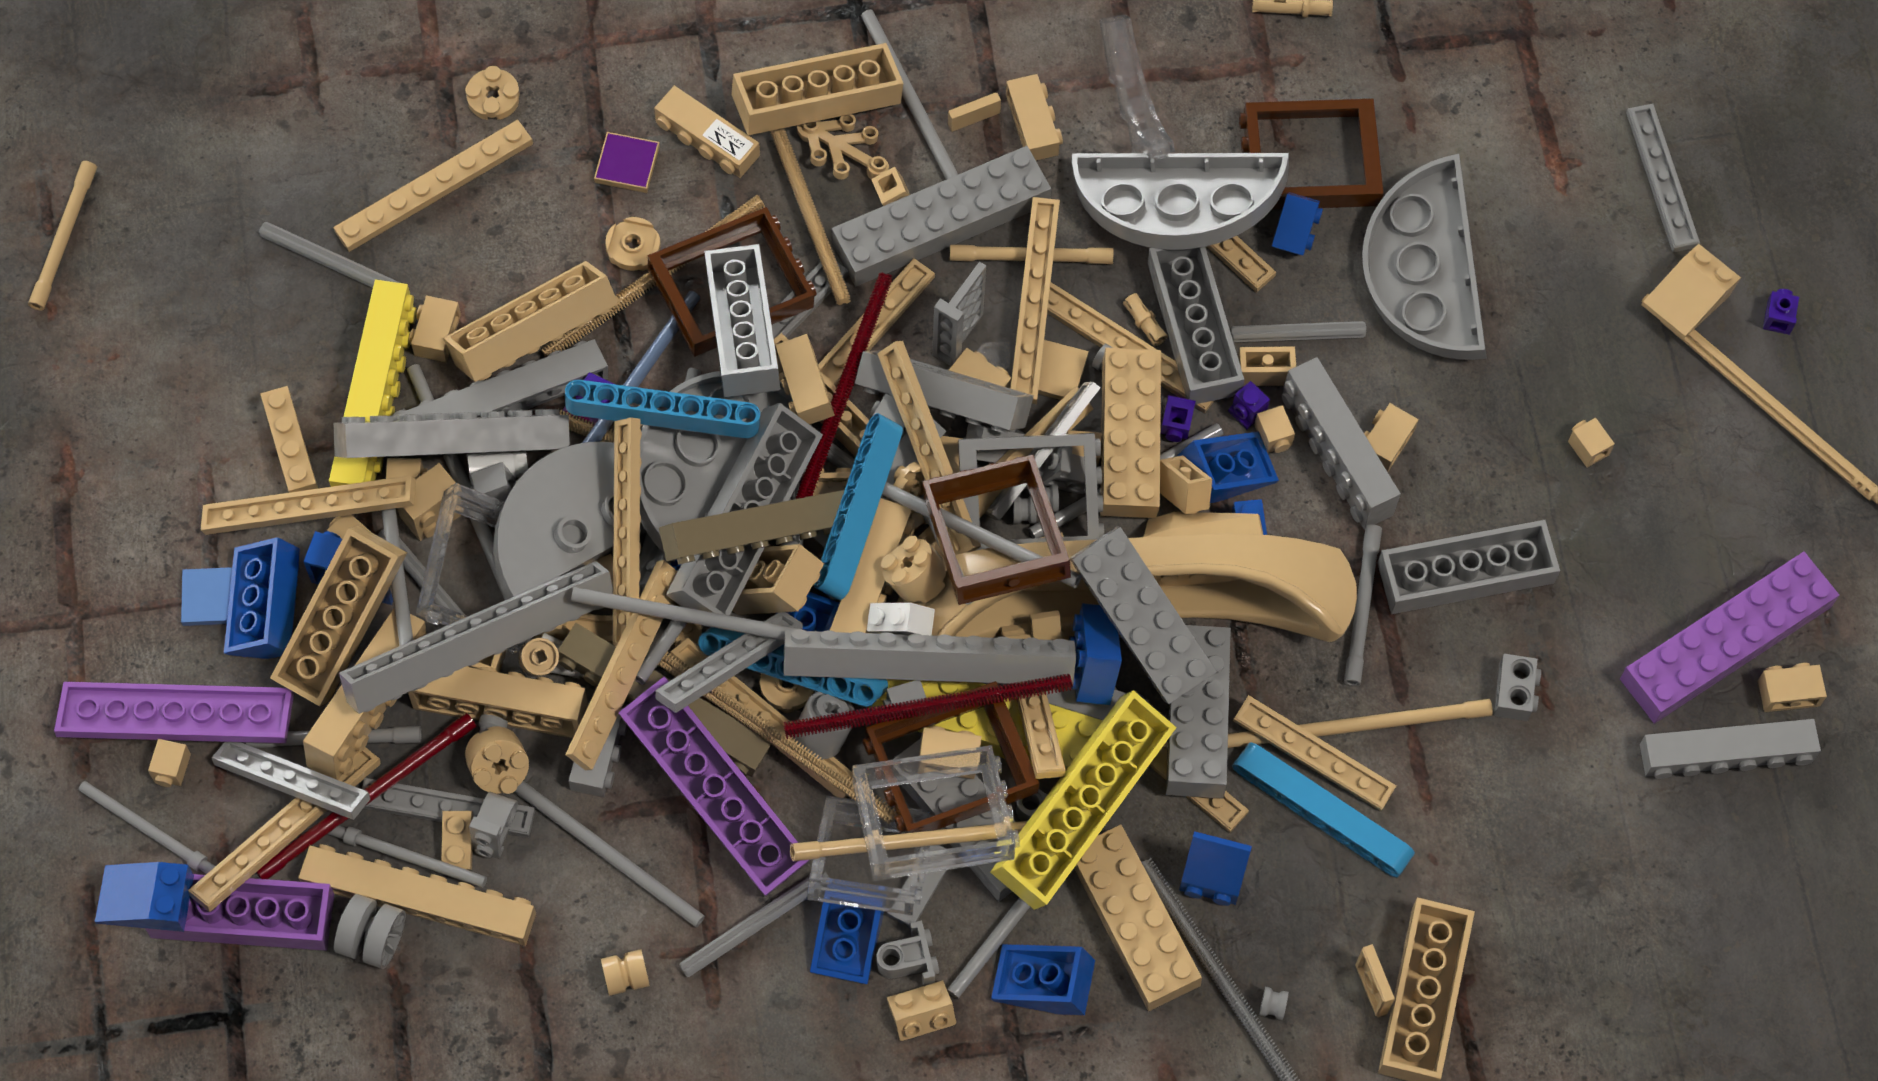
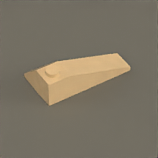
[1143,512,1263,537]

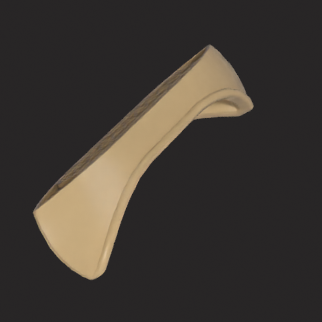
[904,534,1357,642]

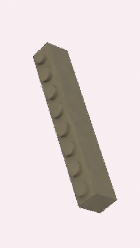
[659,490,844,565]
[558,623,772,777]

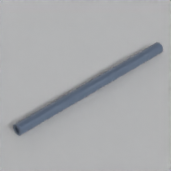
[582,291,700,443]

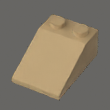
[1641,244,1741,339]

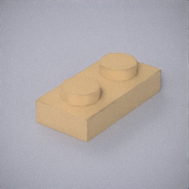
[441,811,473,870]

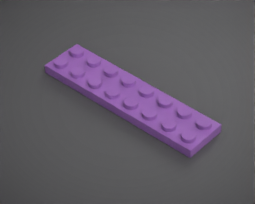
[54,682,294,743]

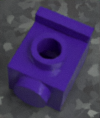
[1763,289,1799,335]
[1228,381,1270,430]
[1160,395,1196,442]

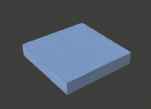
[181,567,232,626]

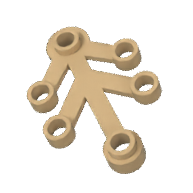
[797,114,889,179]

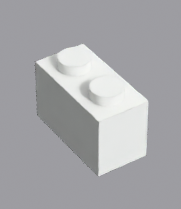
[867,603,935,636]

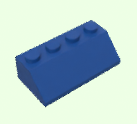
[224,537,300,659]

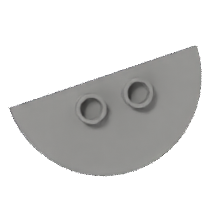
[1072,153,1289,250]
[1362,154,1487,360]
[640,371,793,562]
[493,442,647,599]

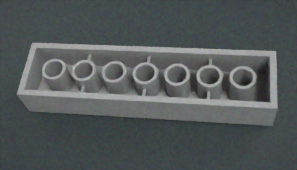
[832,146,1051,287]
[666,403,823,616]
[333,409,570,458]

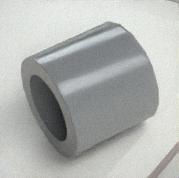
[793,692,855,759]

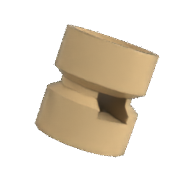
[518,638,559,677]
[601,949,650,996]

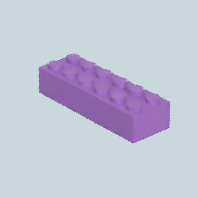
[145,874,335,951]

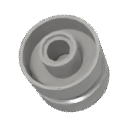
[334,894,406,969]

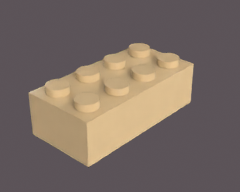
[732,544,824,615]

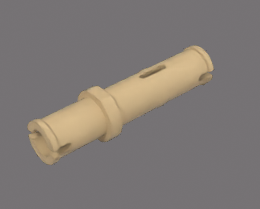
[1252,0,1333,17]

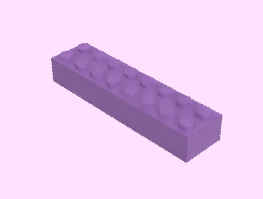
[1620,552,1839,724]
[619,677,810,897]

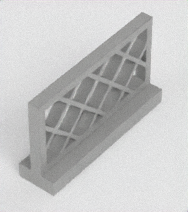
[932,261,986,366]

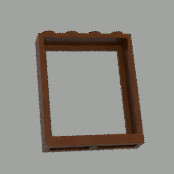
[1239,98,1383,210]
[647,207,817,357]
[922,455,1071,605]
[863,681,1039,833]

